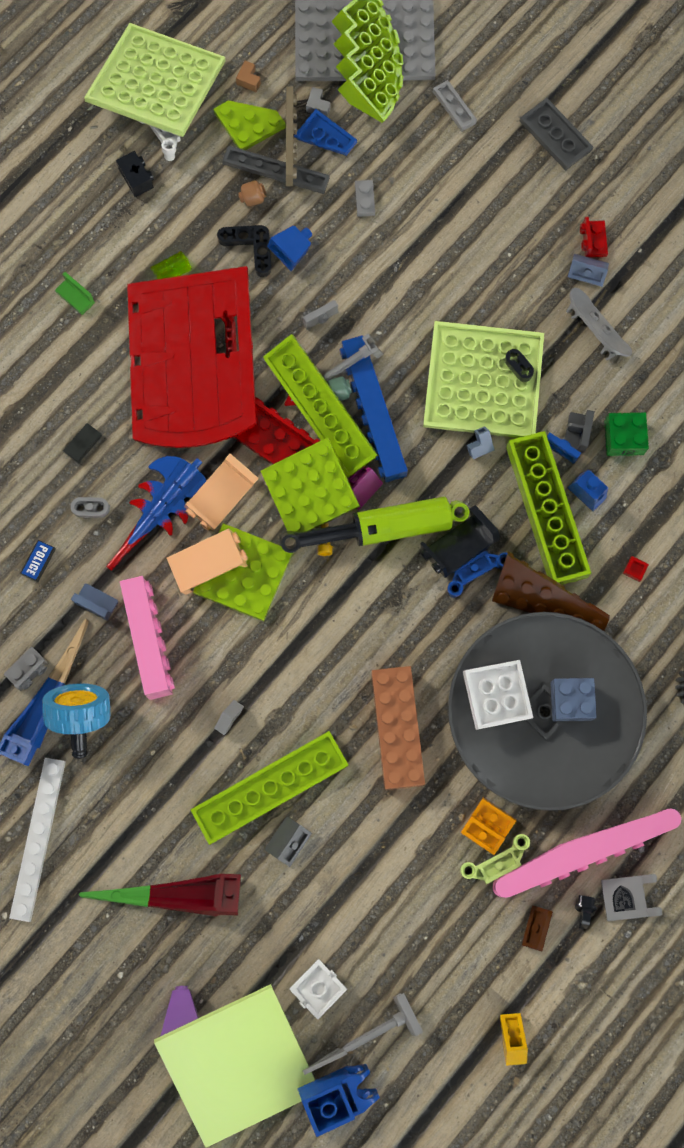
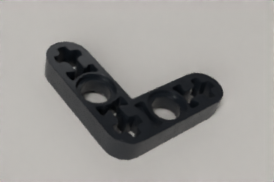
[217,225,271,277]

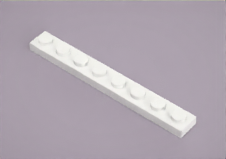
[9,758,66,922]

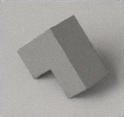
[306,87,330,117]
[214,700,244,735]

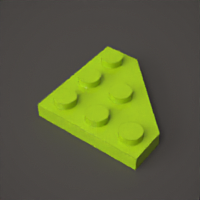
[213,100,286,151]

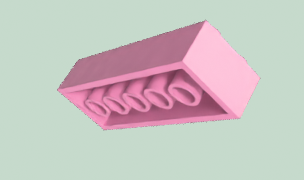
[120,576,175,700]

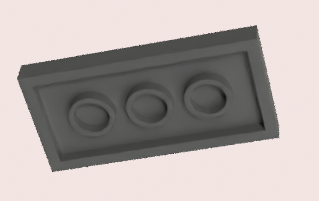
[519,98,593,171]

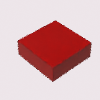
[623,556,649,582]

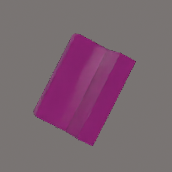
[348,466,383,510]

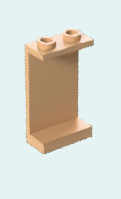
[184,454,259,531]
[167,528,248,595]

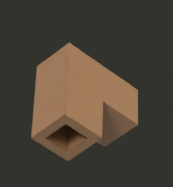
[236,61,261,92]

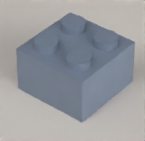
[551,678,596,721]

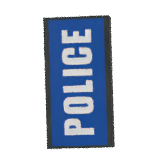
[20,540,56,582]

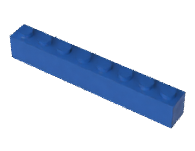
[339,335,408,483]

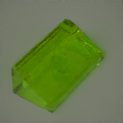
[150,251,192,279]

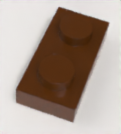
[522,905,553,952]

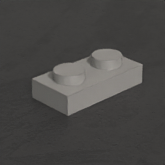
[355,180,375,217]

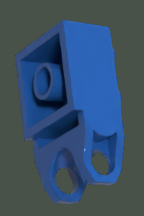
[297,1064,380,1137]

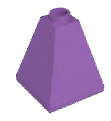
[160,986,199,1036]

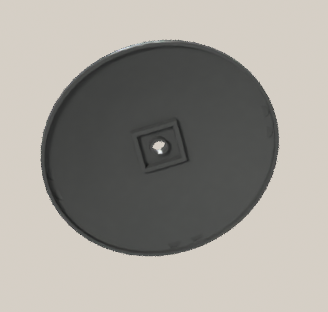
[448,612,647,811]

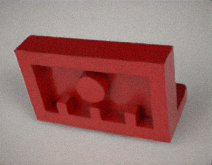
[580,217,608,258]

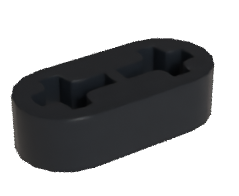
[505,349,534,382]

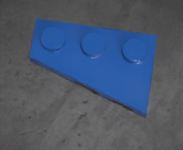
[294,109,357,156]

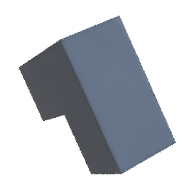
[467,426,495,459]

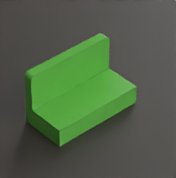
[55,272,95,315]

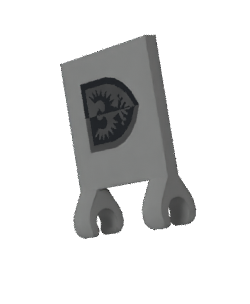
[601,874,662,921]

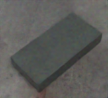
[63,423,102,464]

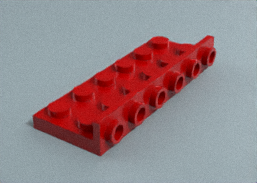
[233,397,320,465]

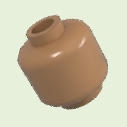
[238,180,266,207]

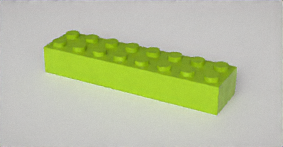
[506,431,591,585]

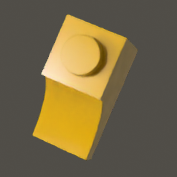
[500,1013,528,1066]

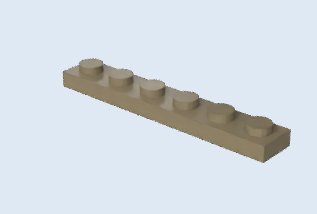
[286,87,297,186]

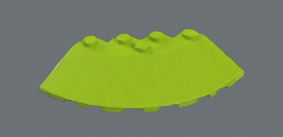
[331,0,403,123]

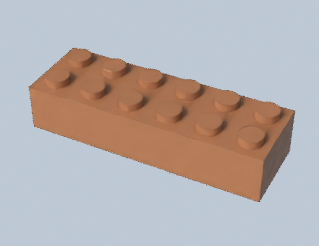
[371,666,425,790]

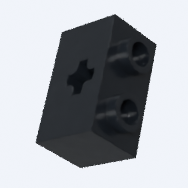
[116,151,154,197]

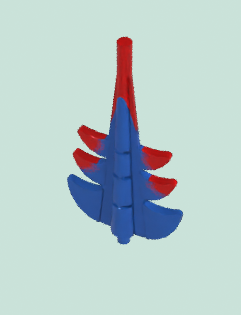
[106,456,207,571]

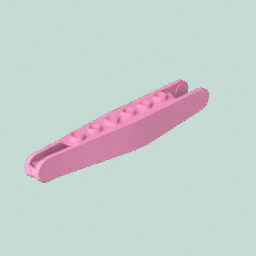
[492,809,681,898]

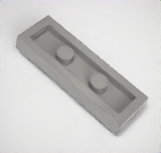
[433,80,477,132]

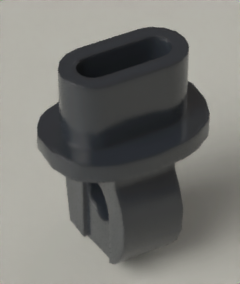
[575,895,597,929]

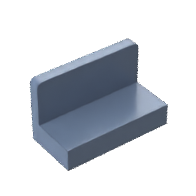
[568,254,609,287]
[71,583,118,621]

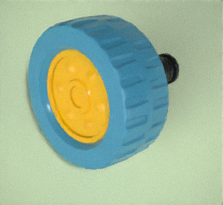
[42,684,110,759]

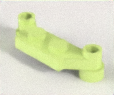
[460,834,530,884]

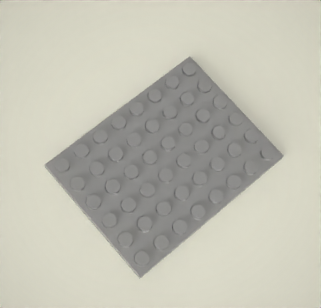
[295,0,435,81]

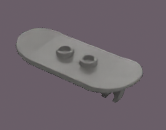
[566,288,632,360]

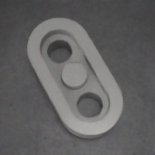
[71,497,110,518]

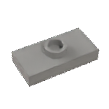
[303,300,338,330]

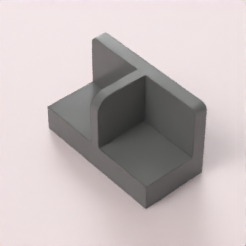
[565,410,595,452]

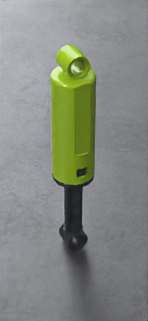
[280,497,469,553]

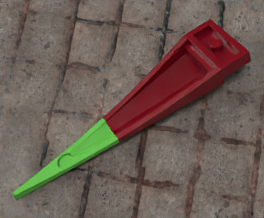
[79,874,241,917]

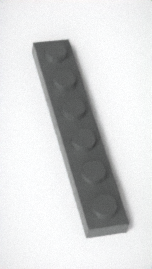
[223,146,330,194]

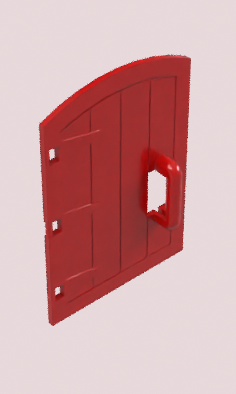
[127,266,257,448]

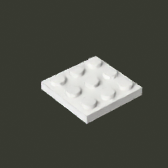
[463,660,533,730]

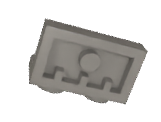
[4,647,49,691]

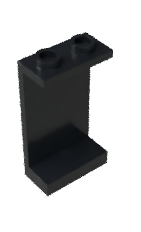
[420,505,500,578]

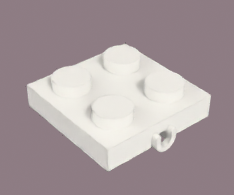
[289,959,347,1019]

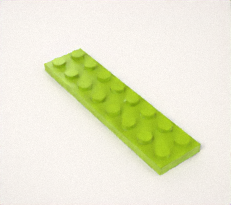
[263,334,378,478]
[190,731,349,845]

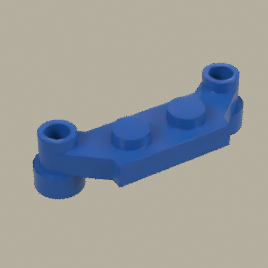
[447,550,507,598]

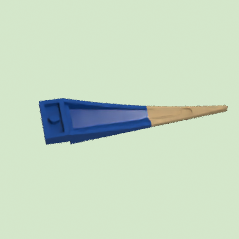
[0,619,89,766]

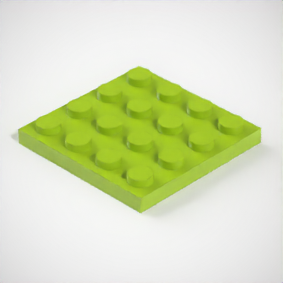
[261,437,360,539]
[193,523,293,622]

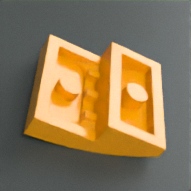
[461,797,517,855]

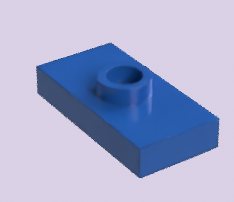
[547,433,581,464]

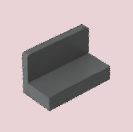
[265,817,312,867]

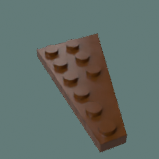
[492,551,610,631]

